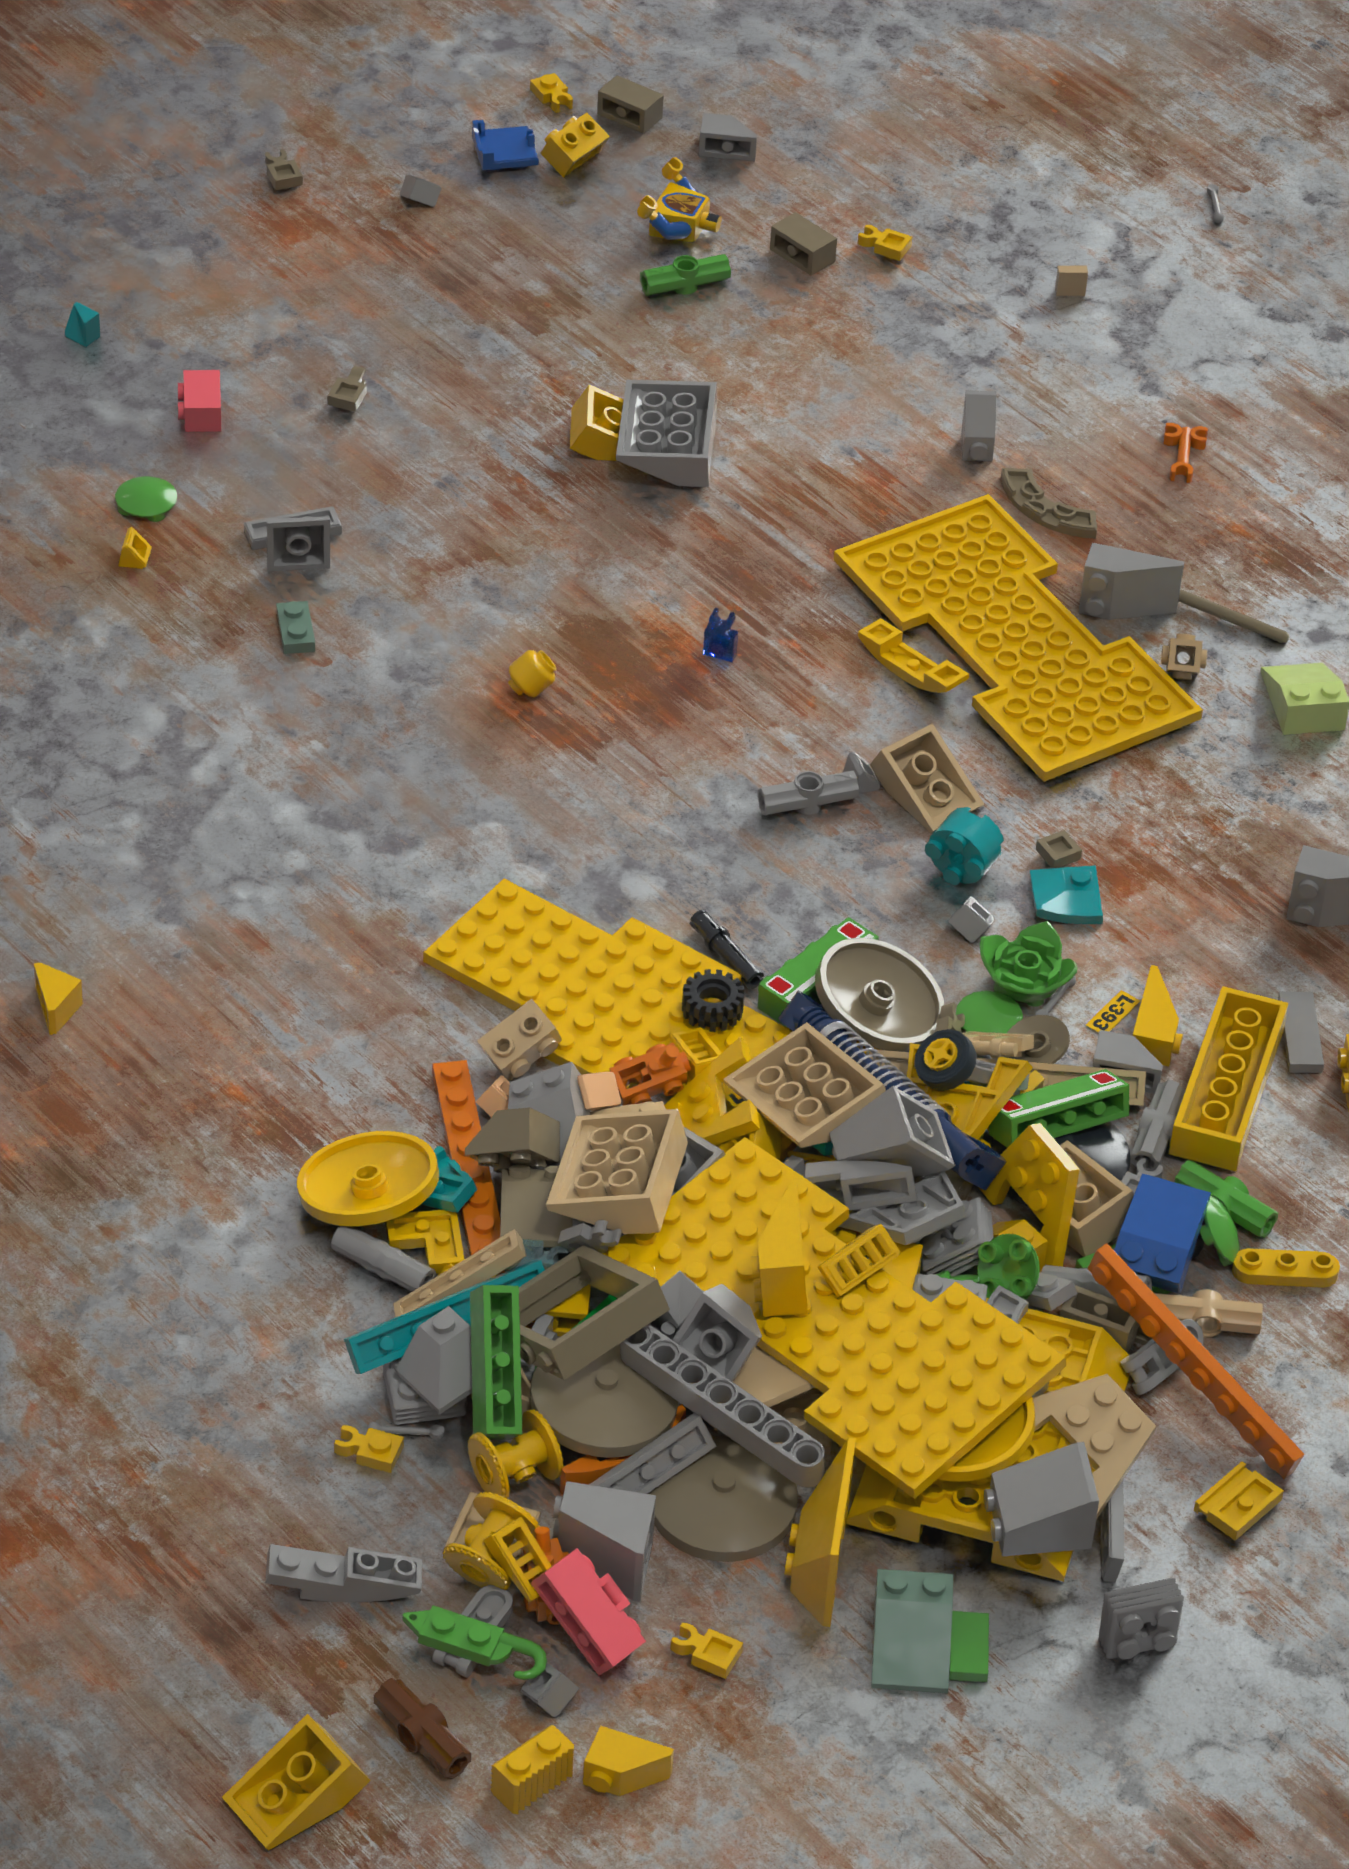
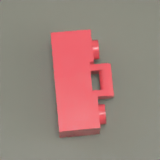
[531,1548,646,1676]

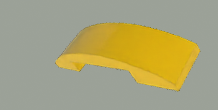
[858,618,969,693]

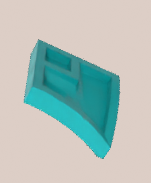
[1030,865,1103,924]

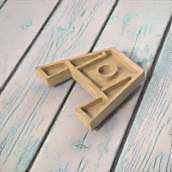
[1033,1374,1156,1519]

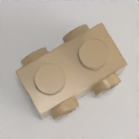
[477,998,562,1081]

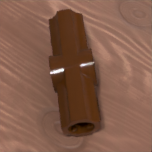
[374,1678,471,1779]

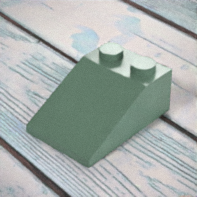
[871,1569,953,1694]

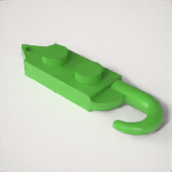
[402,1605,547,1680]

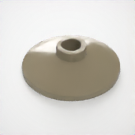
[1005,1015,1070,1064]

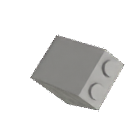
[829,1086,955,1178]
[984,1442,1099,1556]
[552,1481,656,1602]

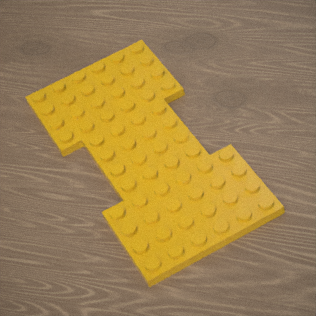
[834,494,1203,782]
[601,1137,1066,1499]

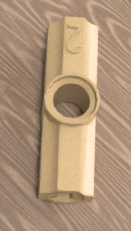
[1154,1289,1263,1338]

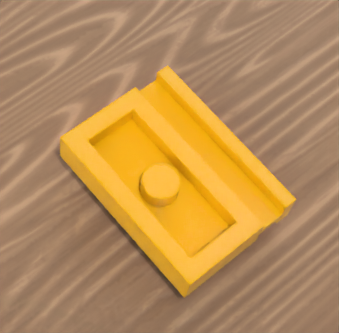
[1194,1461,1284,1541]

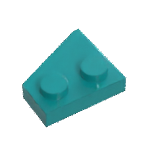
[421,1146,477,1213]

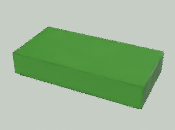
[949,1611,989,1682]

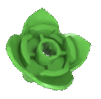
[980,921,1078,1007]

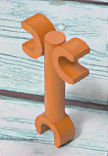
[1163,423,1208,483]

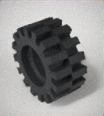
[682,969,744,1032]

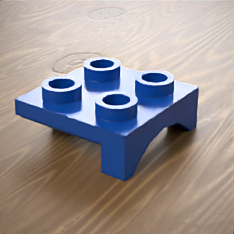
[472,120,539,170]

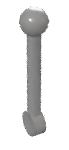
[1207,184,1224,223]
[1035,976,1076,1015]
[367,1422,445,1440]

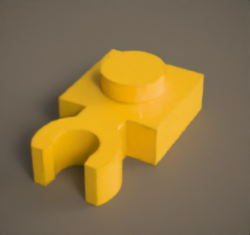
[530,73,573,113]
[857,225,913,261]
[334,1425,404,1473]
[670,1623,743,1679]

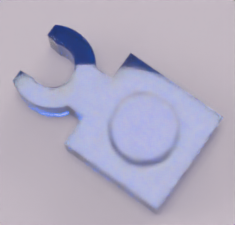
[703,608,739,663]

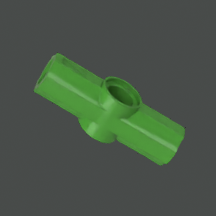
[640,254,731,296]
[1175,1160,1279,1238]

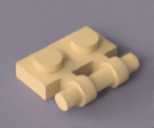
[962,1031,1034,1059]

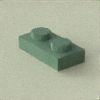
[276,601,315,654]

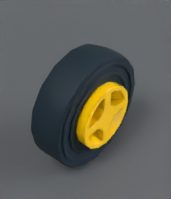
[914,1029,977,1091]

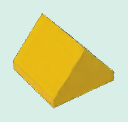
[118,527,152,569]

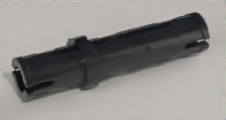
[689,909,764,989]

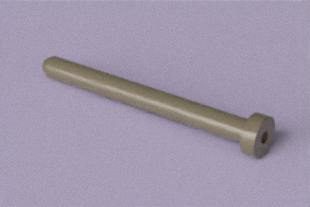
[1179,589,1290,643]

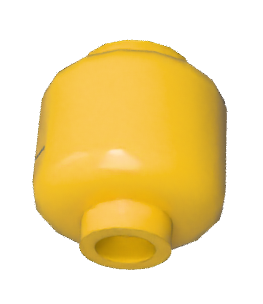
[508,650,556,697]

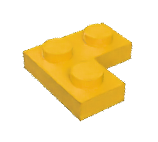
[385,1210,465,1273]

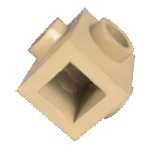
[1161,634,1207,680]

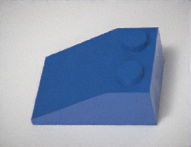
[1114,1173,1211,1294]

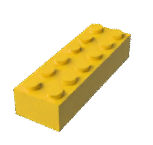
[1169,986,1289,1172]

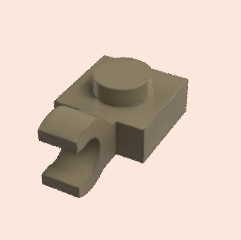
[327,366,367,412]

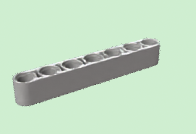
[620,1324,824,1488]

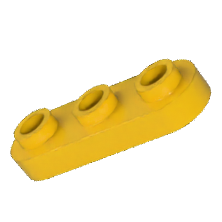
[1232,1248,1340,1288]

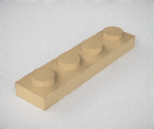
[393,1229,526,1318]

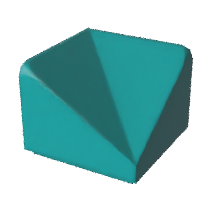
[65,302,100,347]

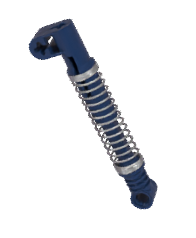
[778,990,1007,1190]

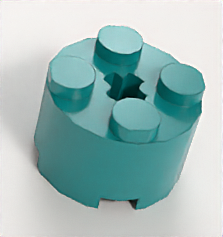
[925,807,1004,886]

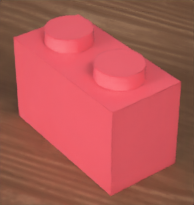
[178,370,221,432]

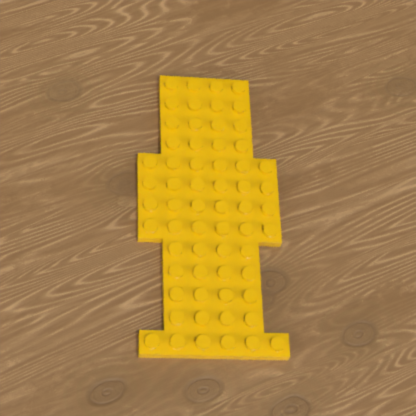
[423,878,882,1162]

